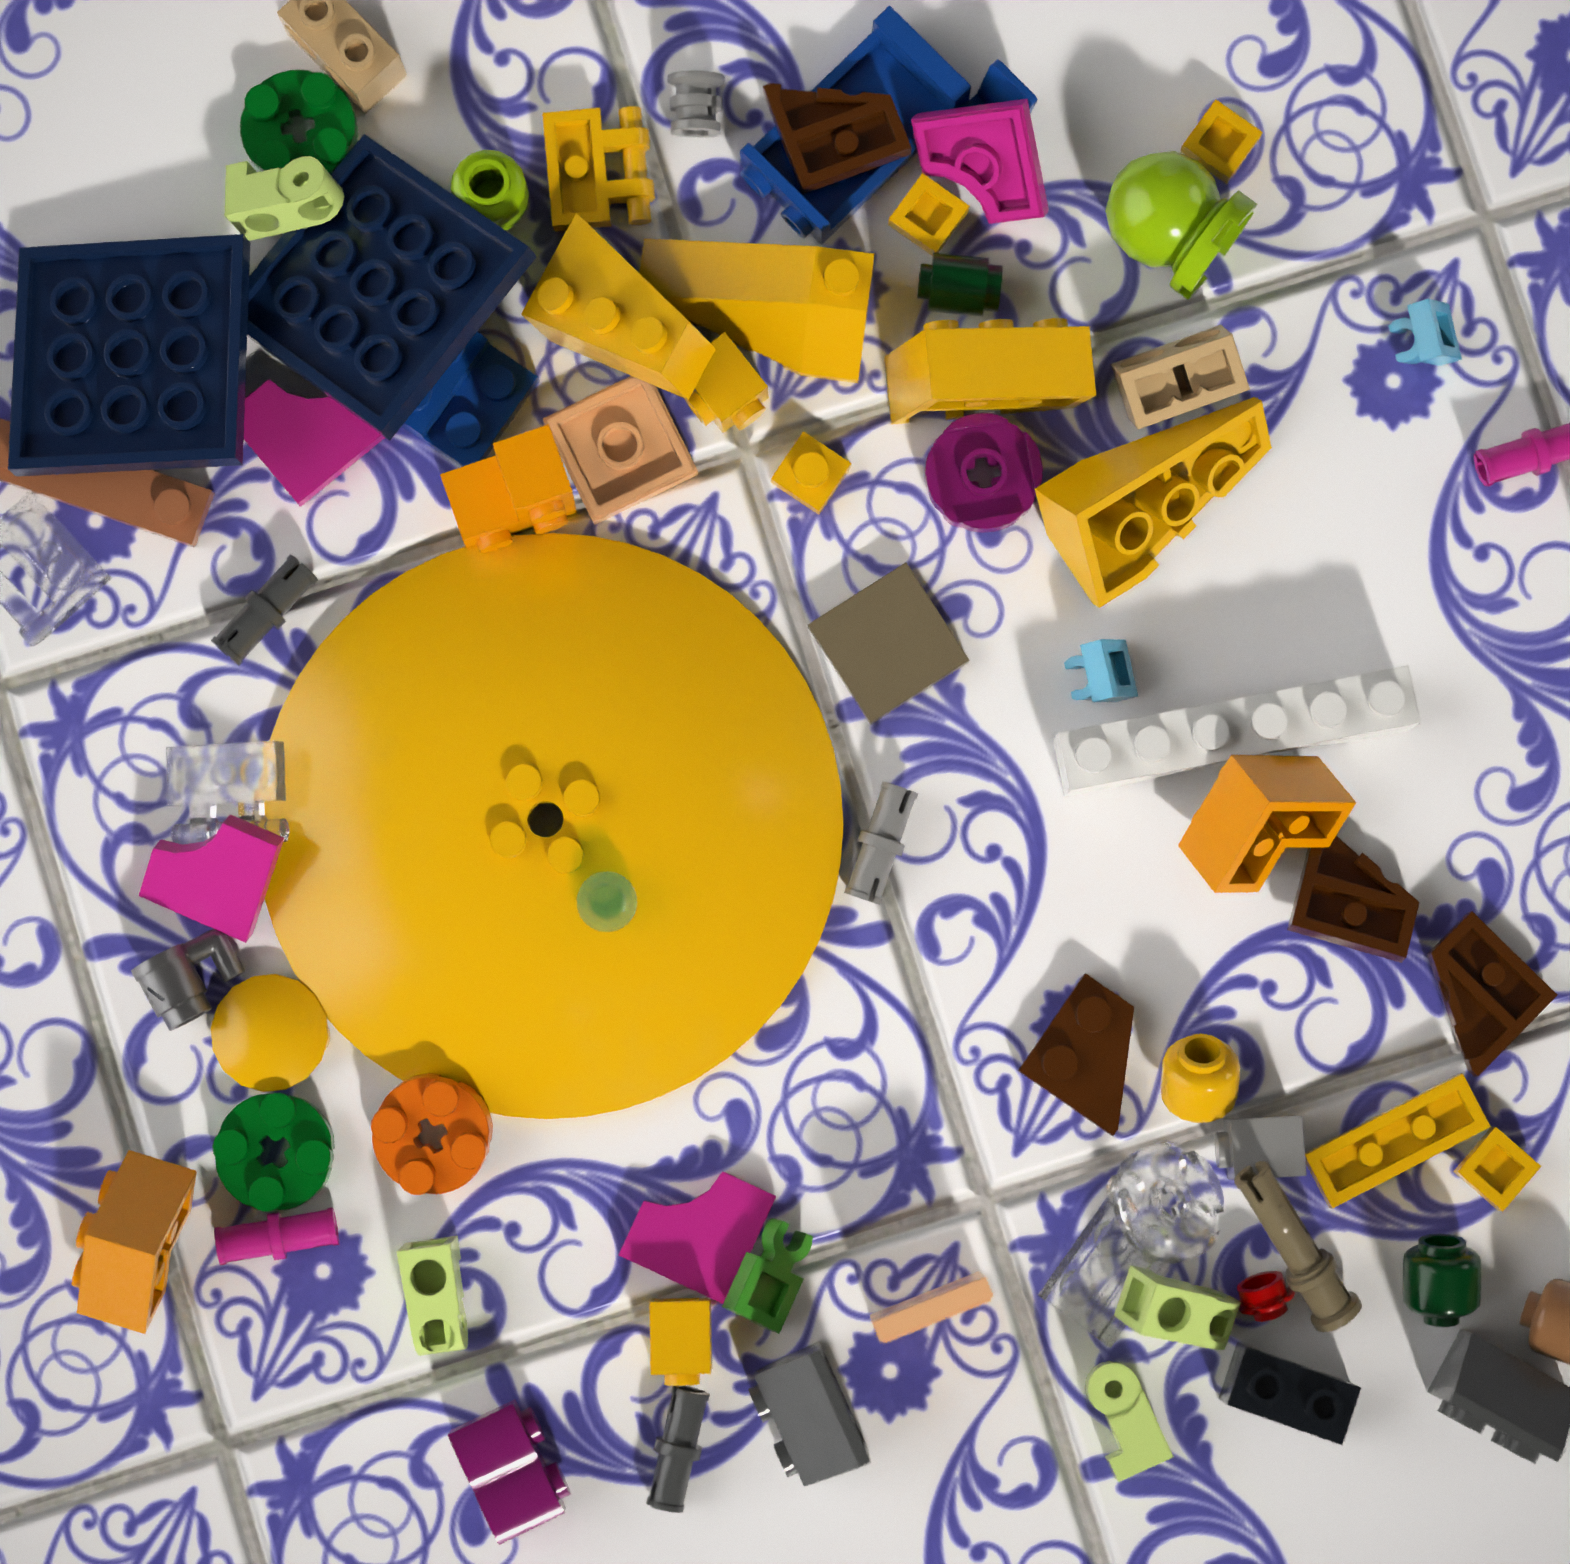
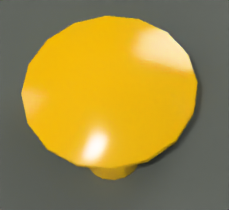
[211,974,331,1092]

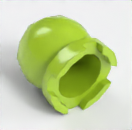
[1105,151,1258,300]

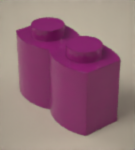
[448,1399,571,1545]

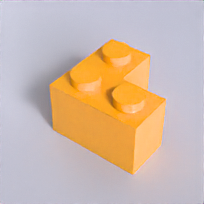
[440,424,577,553]
[1178,755,1357,893]
[72,1150,197,1334]

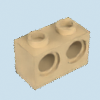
[277,0,407,114]
[1111,325,1250,430]

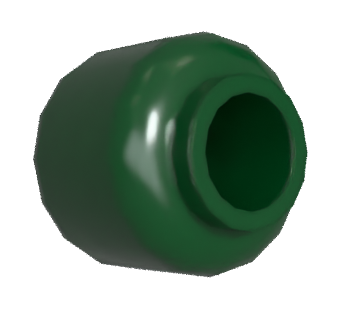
[1403,1234,1481,1327]

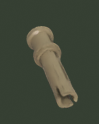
[1234,1161,1362,1332]

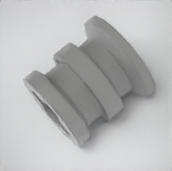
[667,70,725,138]

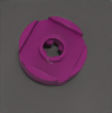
[925,413,1043,533]

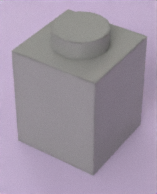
[1214,1115,1307,1180]

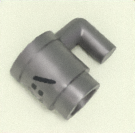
[131,929,245,1031]

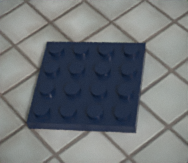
[247,134,537,441]
[8,234,250,477]

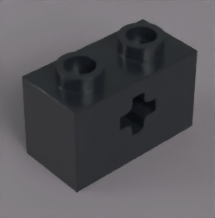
[1218,1342,1362,1445]

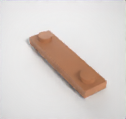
[0,418,215,548]

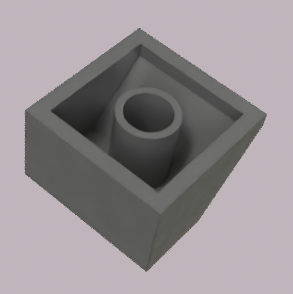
[748,1341,871,1487]

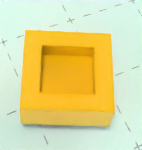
[1180,99,1263,184]
[888,173,970,256]
[771,431,852,515]
[1453,1127,1542,1212]

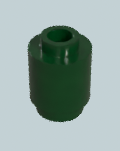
[917,253,1003,317]

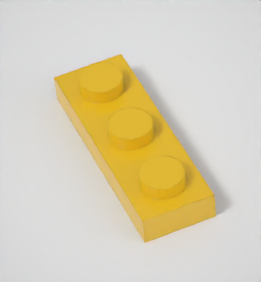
[1305,1073,1491,1209]

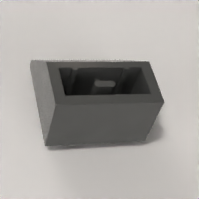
[1427,1329,1570,1464]

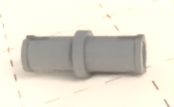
[844,781,918,905]

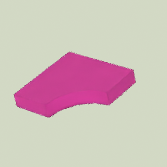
[911,99,1049,224]
[244,379,385,507]
[139,814,284,943]
[619,1171,776,1304]

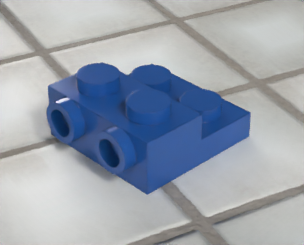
[401,332,540,467]

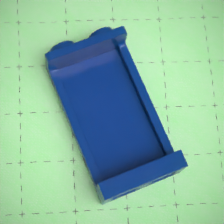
[740,5,972,245]

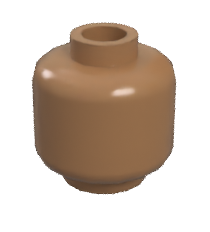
[1519,1278,1570,1365]

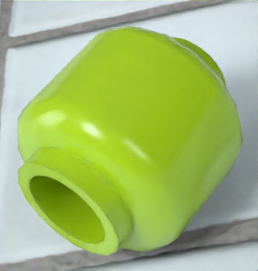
[450,150,529,230]

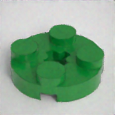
[240,70,358,175]
[213,1093,335,1212]

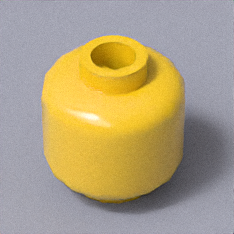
[1160,1034,1240,1123]

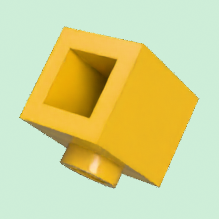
[684,332,769,433]

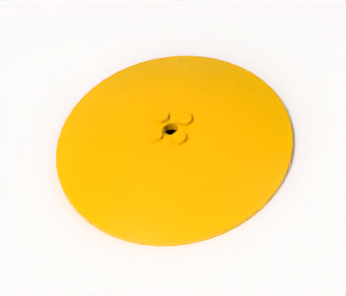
[256,533,844,1119]

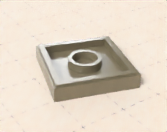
[807,562,970,725]

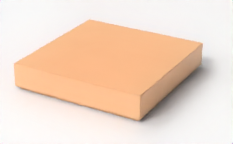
[542,376,699,525]
[870,1271,994,1344]

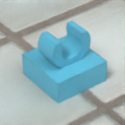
[1389,298,1462,366]
[1064,639,1139,702]

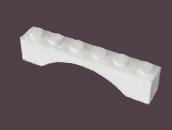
[1053,665,1421,797]

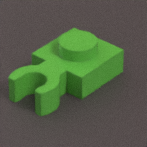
[722,1218,813,1334]

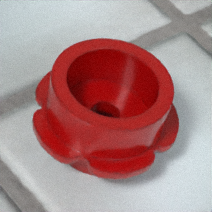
[1237,1271,1295,1322]

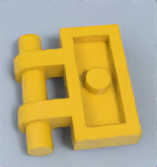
[542,106,655,232]

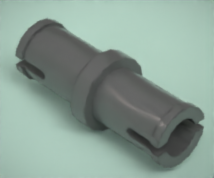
[211,554,318,666]
[646,1386,710,1513]

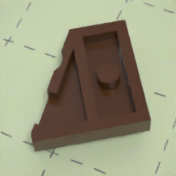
[763,83,912,195]
[1287,836,1420,963]
[1427,911,1558,1077]
[1018,973,1134,1136]

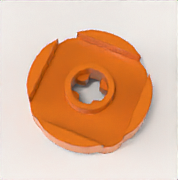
[371,1073,493,1195]

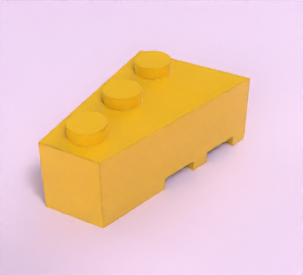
[521,212,716,400]
[885,318,1096,425]

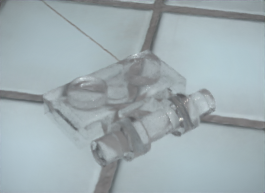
[166,741,289,844]

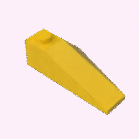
[639,238,874,383]
[1035,397,1272,608]

